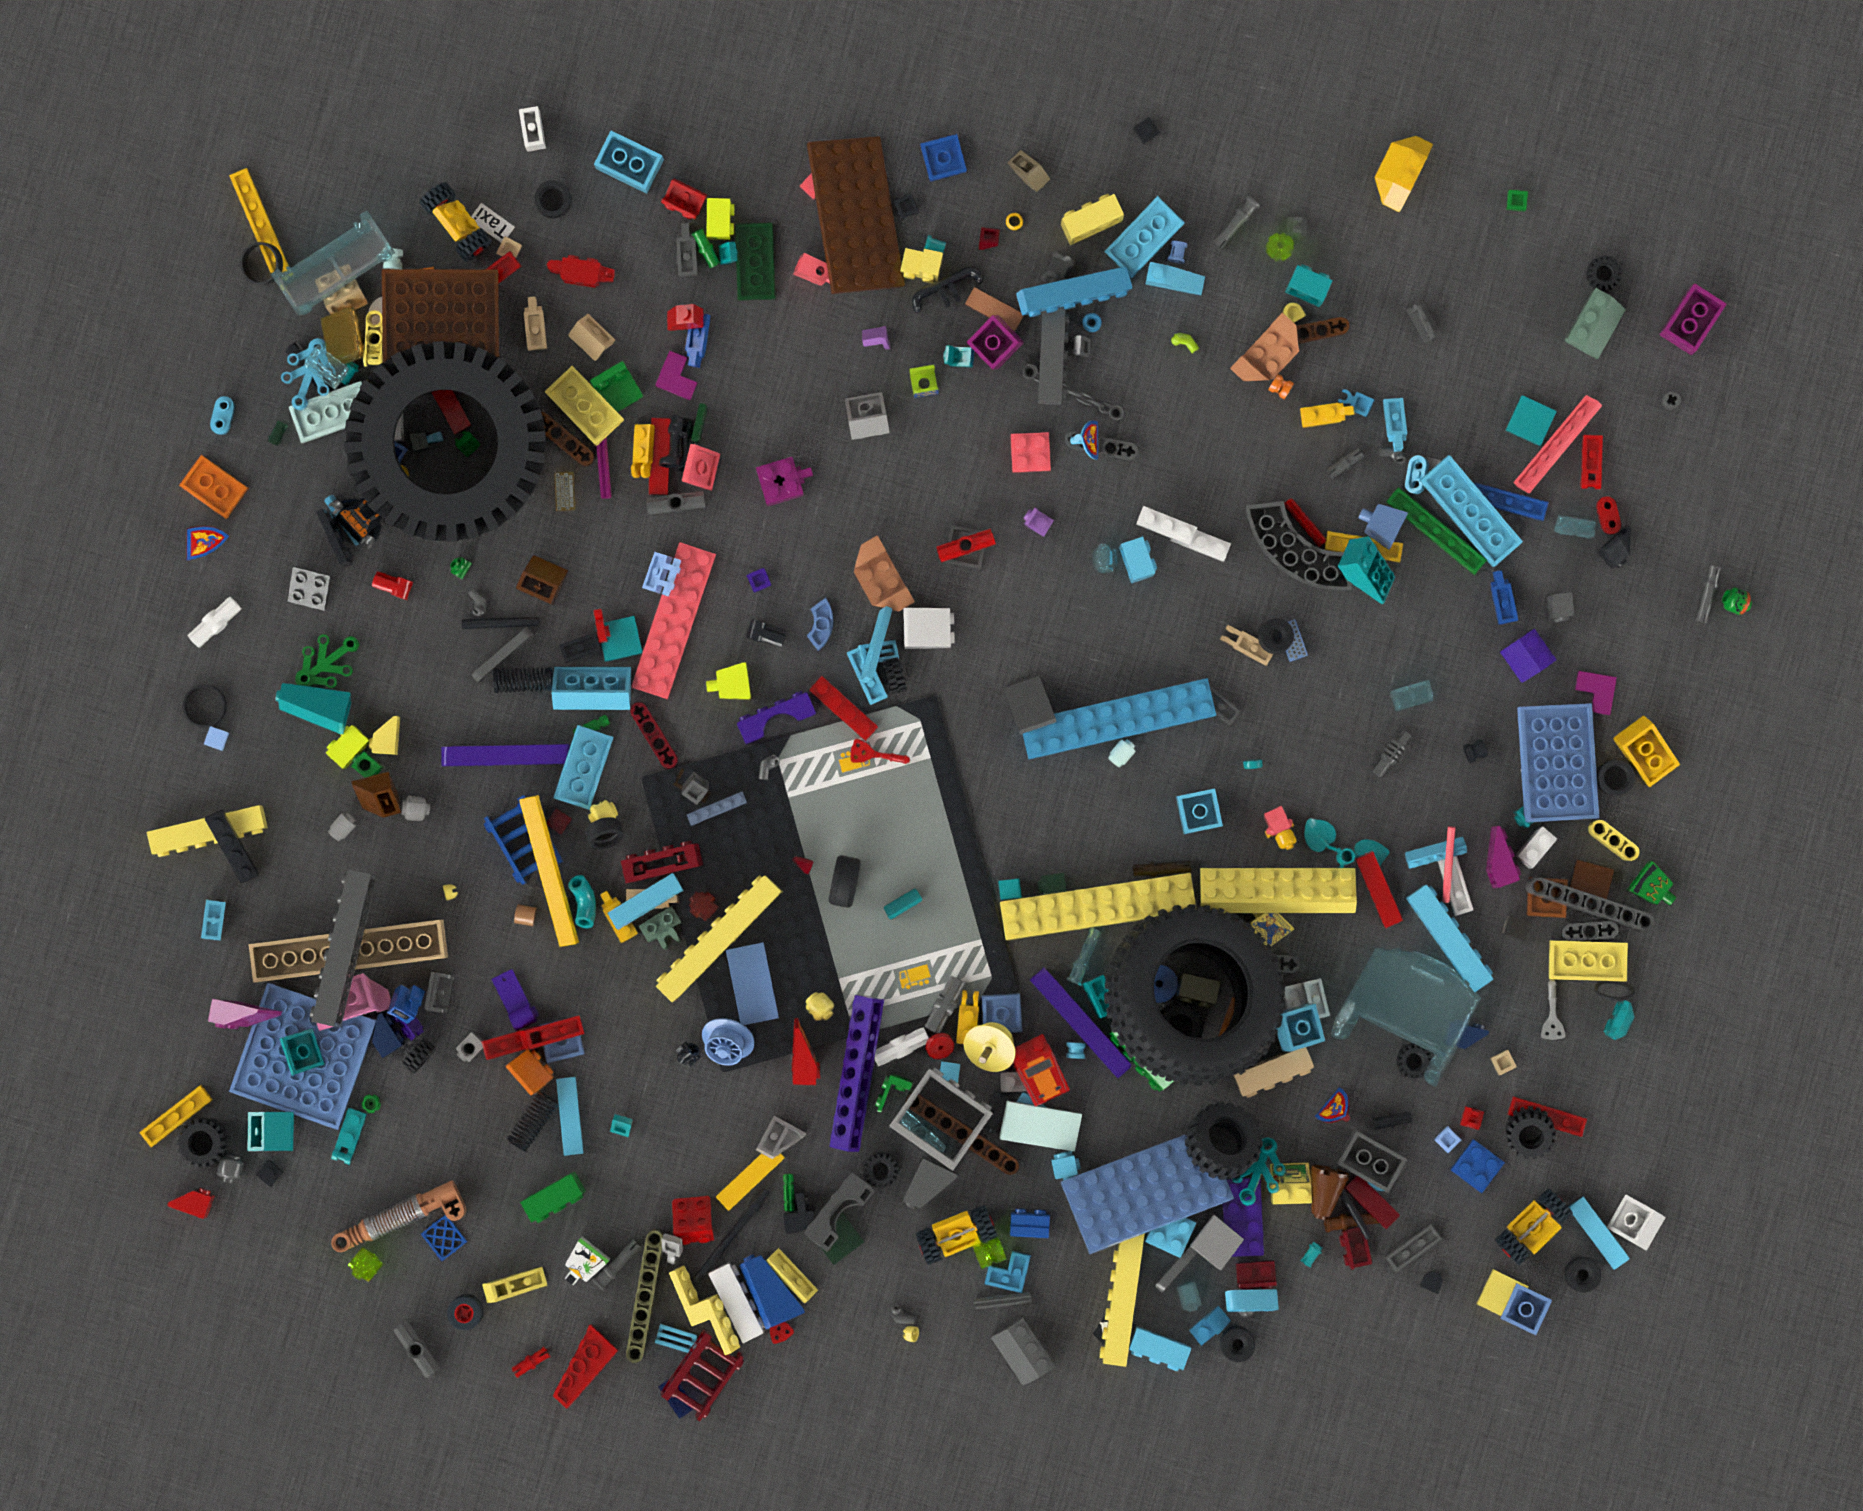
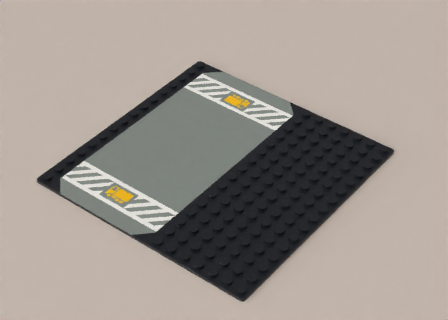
[642,696,1017,1072]

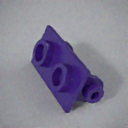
[390,1015,424,1041]

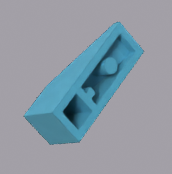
[1145,262,1205,296]

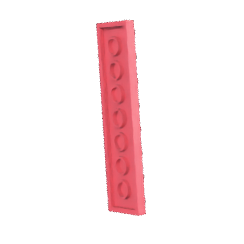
[631,542,716,700]

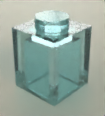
[1176,1281,1202,1312]

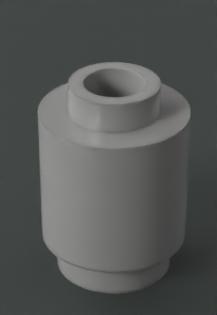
[328,813,356,841]

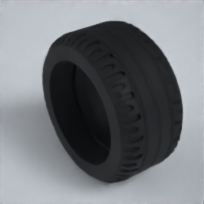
[828,855,861,908]

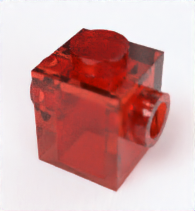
[689,891,719,921]

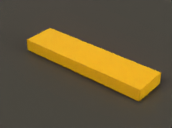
[1324,531,1403,563]
[139,1085,213,1147]
[716,1153,785,1211]

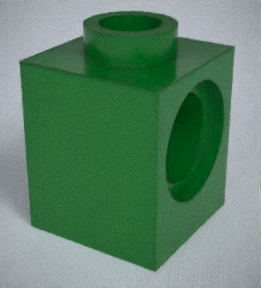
[351,752,384,778]

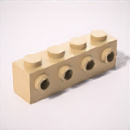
[1233,1047,1314,1098]

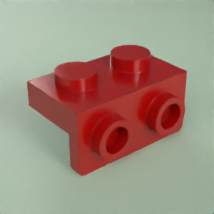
[661,178,708,219]

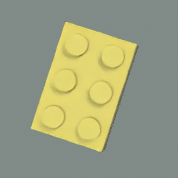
[1061,194,1124,246]

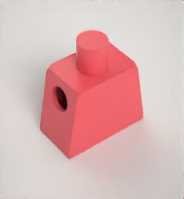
[793,253,830,286]

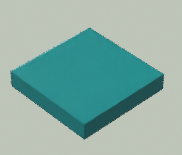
[1505,395,1557,446]
[601,616,643,662]

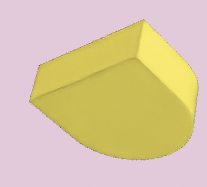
[1283,303,1306,323]

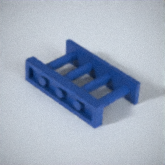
[483,795,564,885]

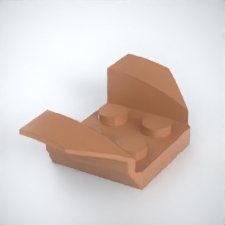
[1230,312,1300,381]
[854,535,915,612]

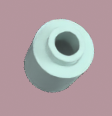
[1108,739,1136,768]

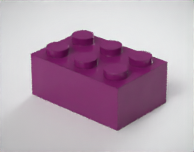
[1659,283,1727,355]

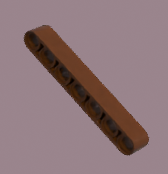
[906,1092,1019,1175]

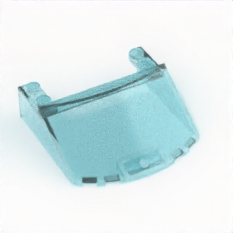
[1331,948,1481,1087]

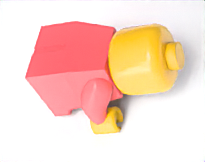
[1264,806,1297,850]

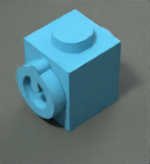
[1051,1151,1081,1181]

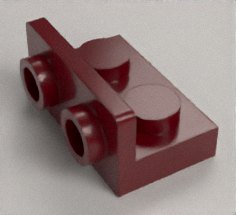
[1236,1260,1277,1290]

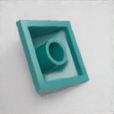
[280,1028,325,1075]

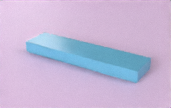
[860,606,892,683]
[608,873,683,930]
[556,1077,584,1156]
[1568,1196,1630,1270]

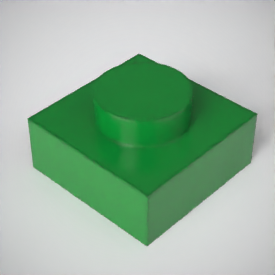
[1506,190,1528,212]

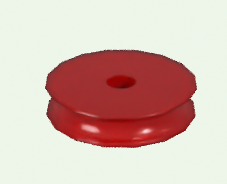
[925,1033,954,1060]

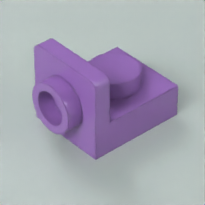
[1023,507,1054,537]

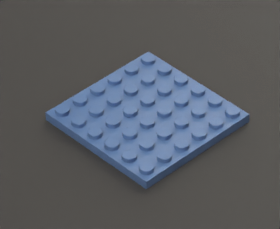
[229,982,377,1130]

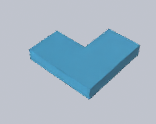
[984,1250,1031,1293]

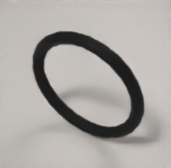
[1594,981,1635,1001]

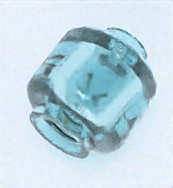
[1092,544,1118,574]

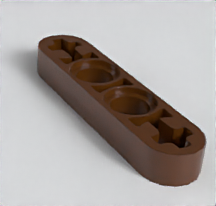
[1297,317,1349,344]
[541,412,595,466]

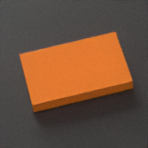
[179,455,249,519]

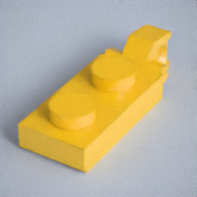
[1300,403,1355,428]
[600,891,638,943]

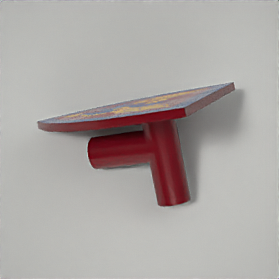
[186,526,229,560]
[1315,1087,1350,1123]

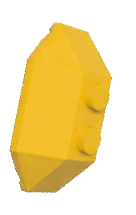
[1374,136,1433,212]

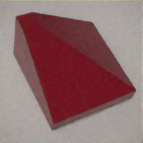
[978,227,1000,250]
[792,856,814,874]

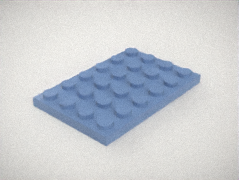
[1517,703,1599,822]

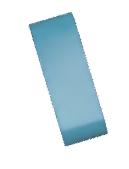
[1225,1289,1279,1312]

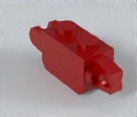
[546,255,615,288]

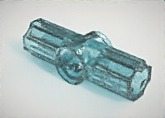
[899,1111,947,1153]

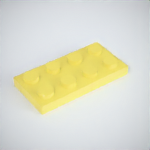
[544,366,624,446]
[1549,941,1628,981]

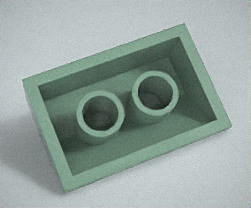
[1564,288,1626,360]

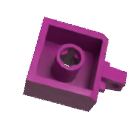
[756,457,813,506]

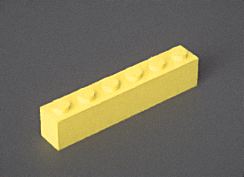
[147,805,268,857]

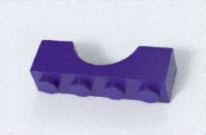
[737,691,816,745]

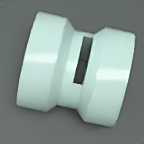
[383,248,403,269]

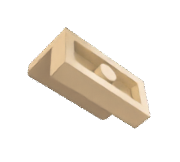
[569,314,615,361]

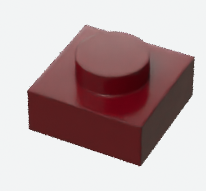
[546,808,572,835]

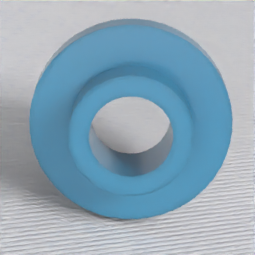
[1082,313,1102,332]

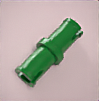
[692,228,720,268]

